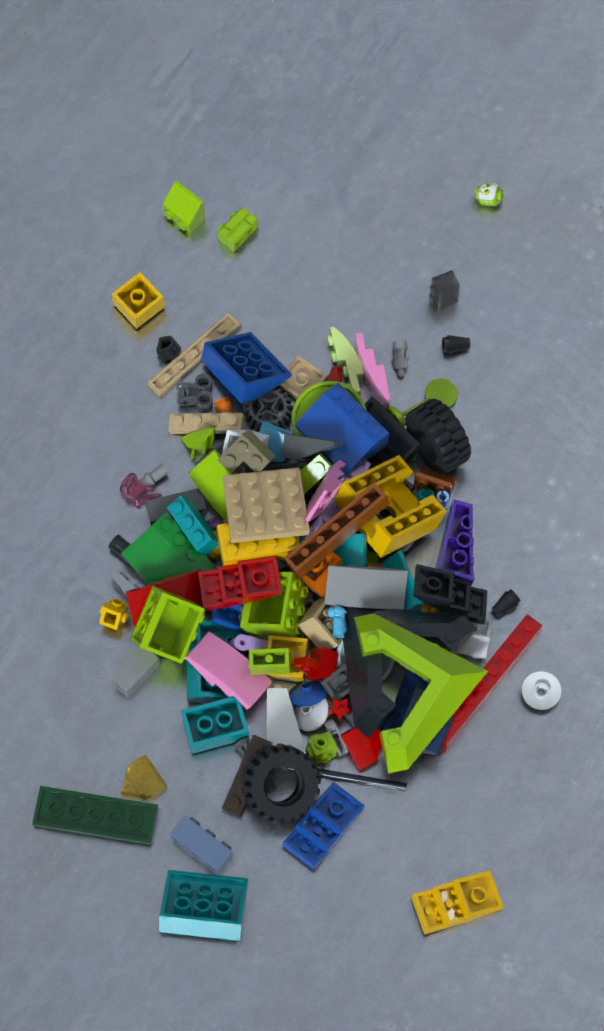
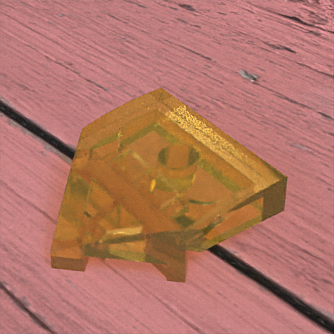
[121,755,168,801]

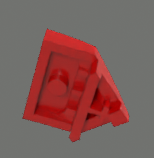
[341,727,383,770]

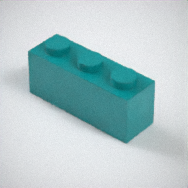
[167,495,219,555]

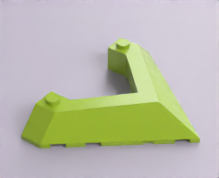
[354,614,488,774]

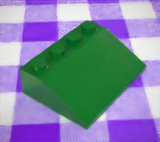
[121,512,217,584]

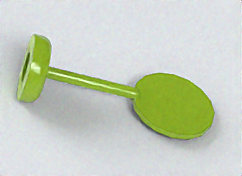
[386,378,458,427]

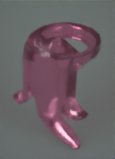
[120,473,162,507]

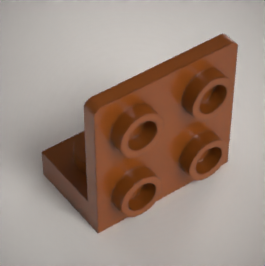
[414,467,457,501]

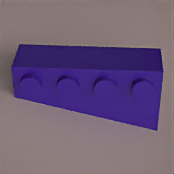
[435,499,475,585]

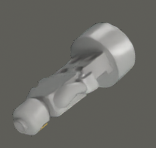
[391,340,409,377]

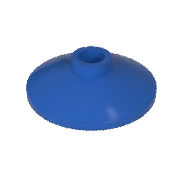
[288,681,327,707]

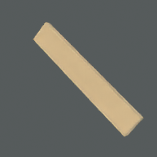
[147,312,242,398]

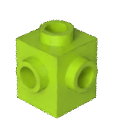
[305,731,338,765]

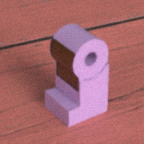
[229,634,268,655]

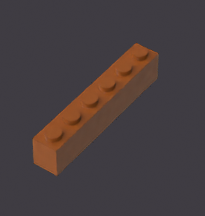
[284,482,390,579]

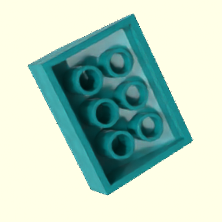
[187,620,249,703]
[159,870,248,941]

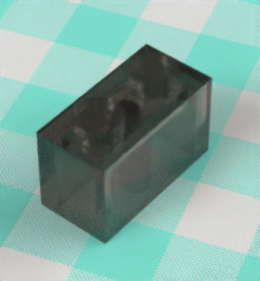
[429,270,460,309]

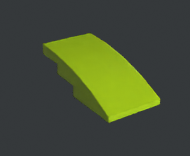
[188,449,240,519]

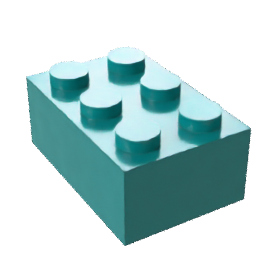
[181,696,249,754]

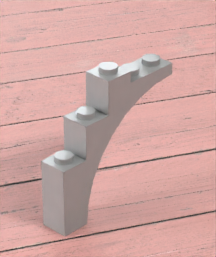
[109,569,160,697]

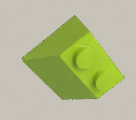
[163,180,205,234]

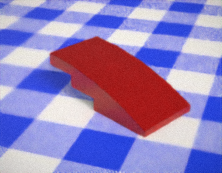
[198,556,282,611]
[125,569,203,628]

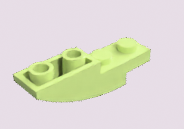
[327,327,364,395]

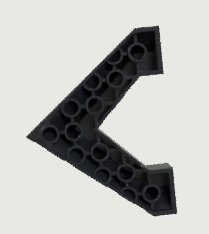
[341,606,478,739]

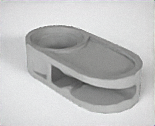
[323,718,348,757]

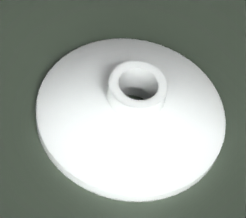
[522,671,561,710]
[294,698,329,732]

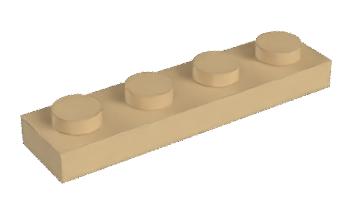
[168,413,245,434]

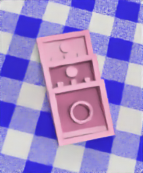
[354,333,390,409]
[305,460,346,522]
[185,632,272,709]

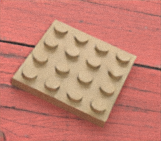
[222,468,310,543]

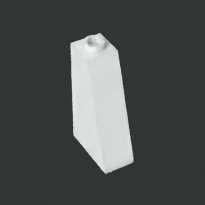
[266,685,306,754]

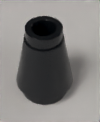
[442,335,470,354]
[491,589,521,617]

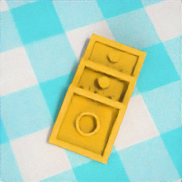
[411,870,504,935]

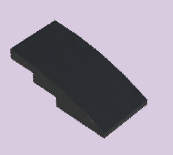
[413,564,487,625]

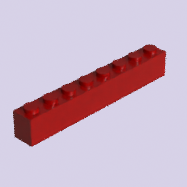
[442,614,543,750]

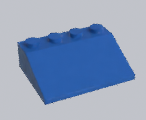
[201,332,292,404]
[295,383,389,477]

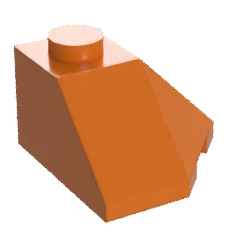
[291,552,343,598]

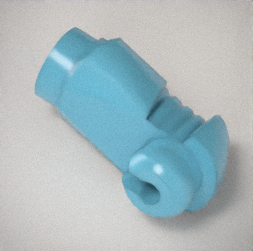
[328,605,347,638]

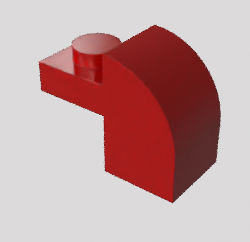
[293,647,339,680]

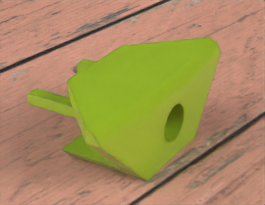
[181,427,215,459]

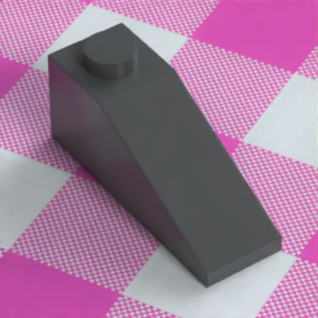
[282,434,344,463]

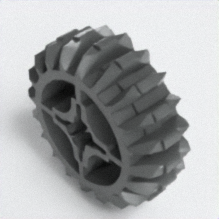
[243,388,293,432]

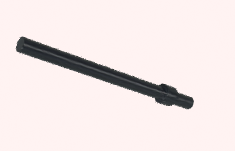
[288,766,407,791]

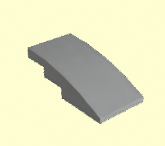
[325,564,408,610]

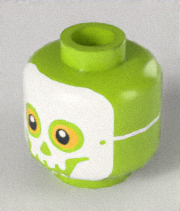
[476,182,504,206]

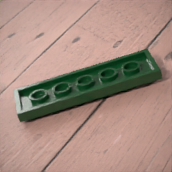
[32,786,159,845]

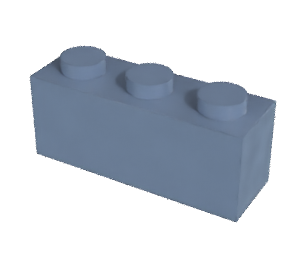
[170,816,233,875]

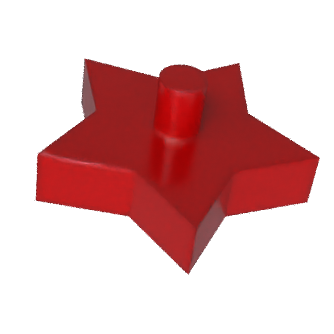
[328,698,351,720]

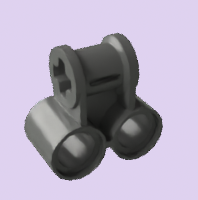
[177,373,213,413]

